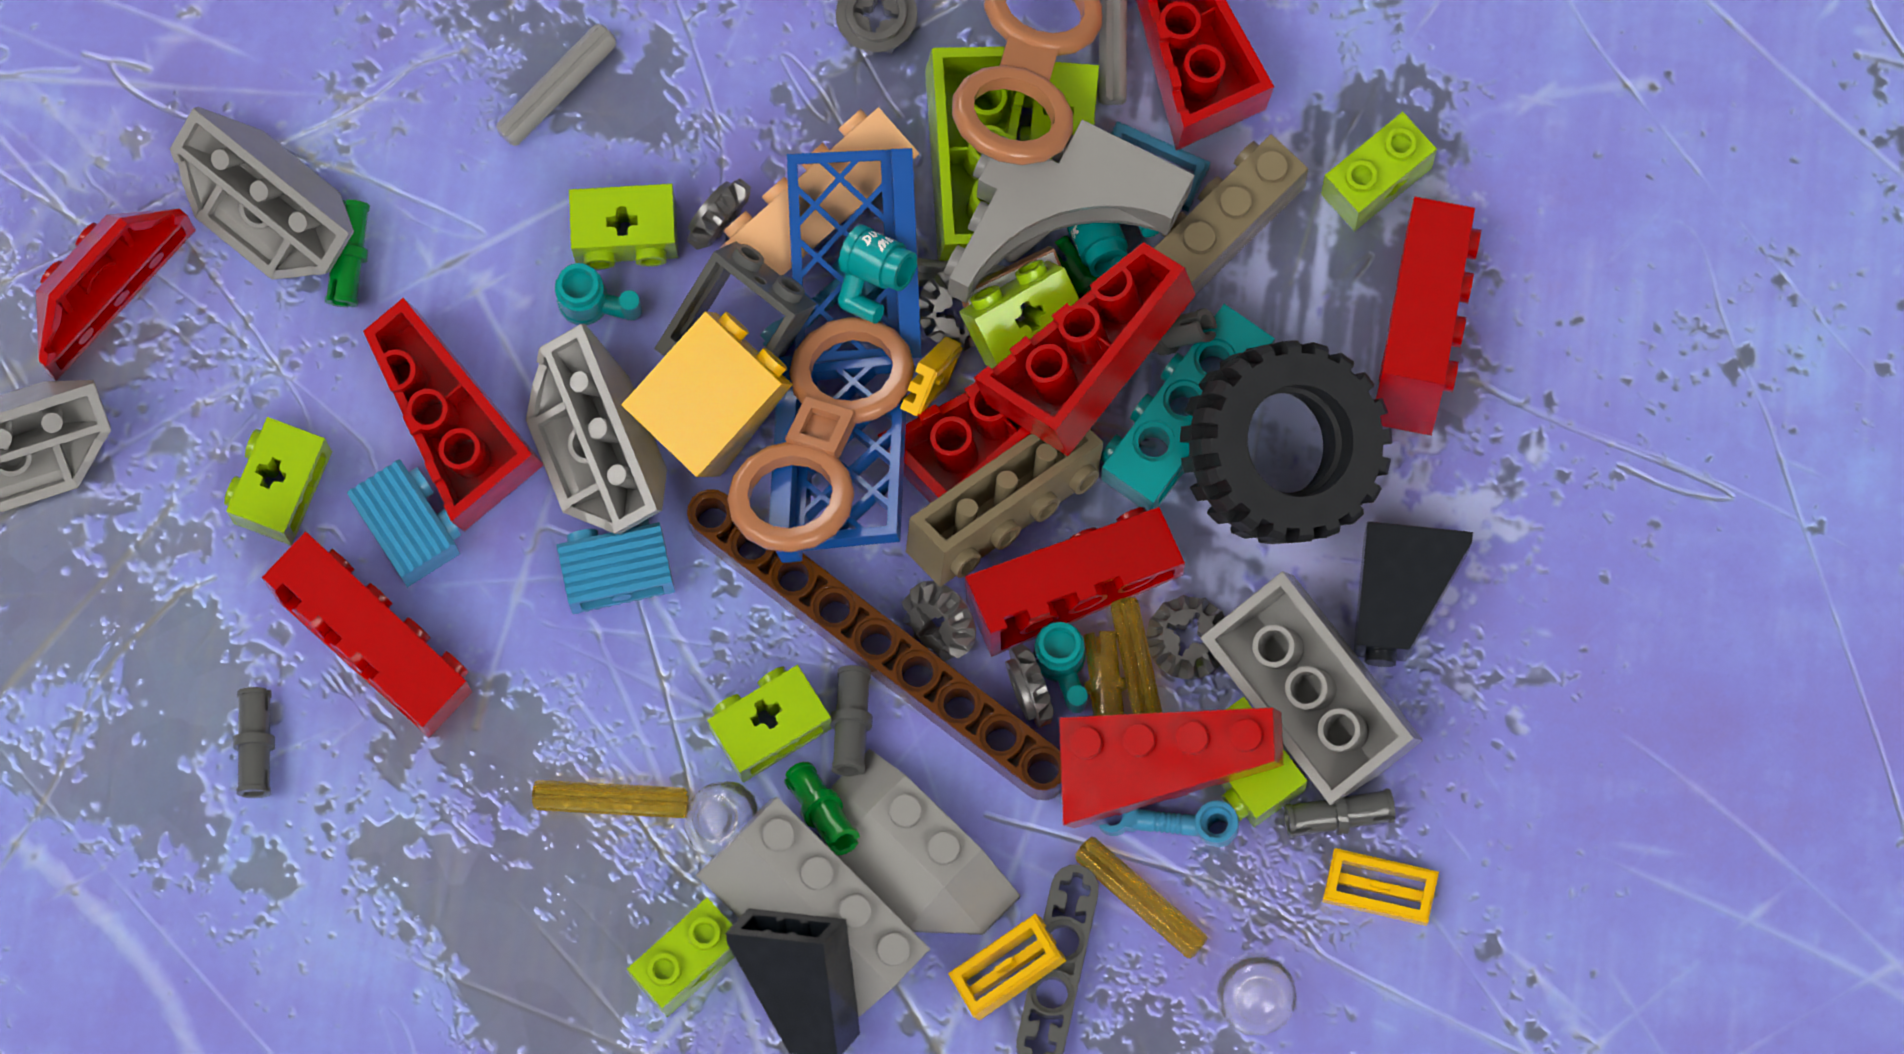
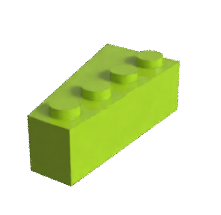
[925,46,1025,261]

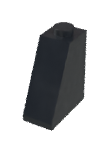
[1353,521,1473,667]
[725,909,860,1054]

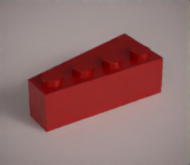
[1136,0,1275,151]
[1376,196,1481,436]
[973,242,1196,457]
[363,298,543,532]
[877,382,1031,503]
[965,507,1185,657]
[261,531,472,738]
[1059,707,1284,828]

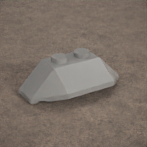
[170,107,354,280]
[526,324,667,534]
[0,380,111,513]
[832,749,1020,935]

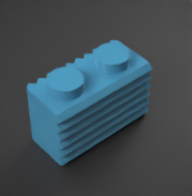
[347,459,461,588]
[556,519,675,614]

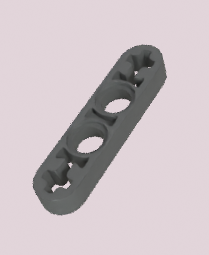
[1016,865,1099,1054]

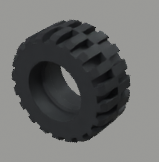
[1180,340,1392,544]

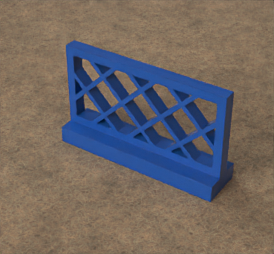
[786,148,922,362]
[768,356,907,563]

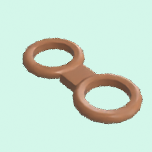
[952,0,1102,165]
[727,317,915,552]

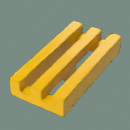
[900,336,963,416]
[1322,848,1439,926]
[948,914,1067,1021]

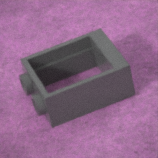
[654,241,817,358]

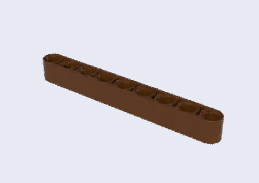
[687,489,1062,801]

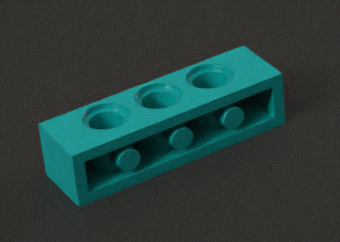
[1100,304,1275,511]

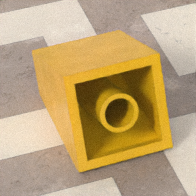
[621,311,793,477]

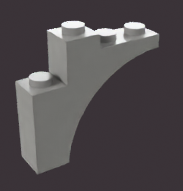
[944,120,1195,303]

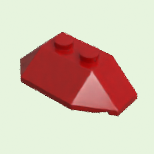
[36,209,196,381]

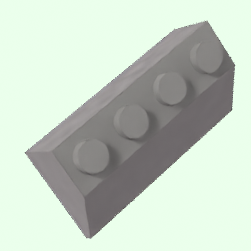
[1200,571,1423,805]
[696,797,930,1018]

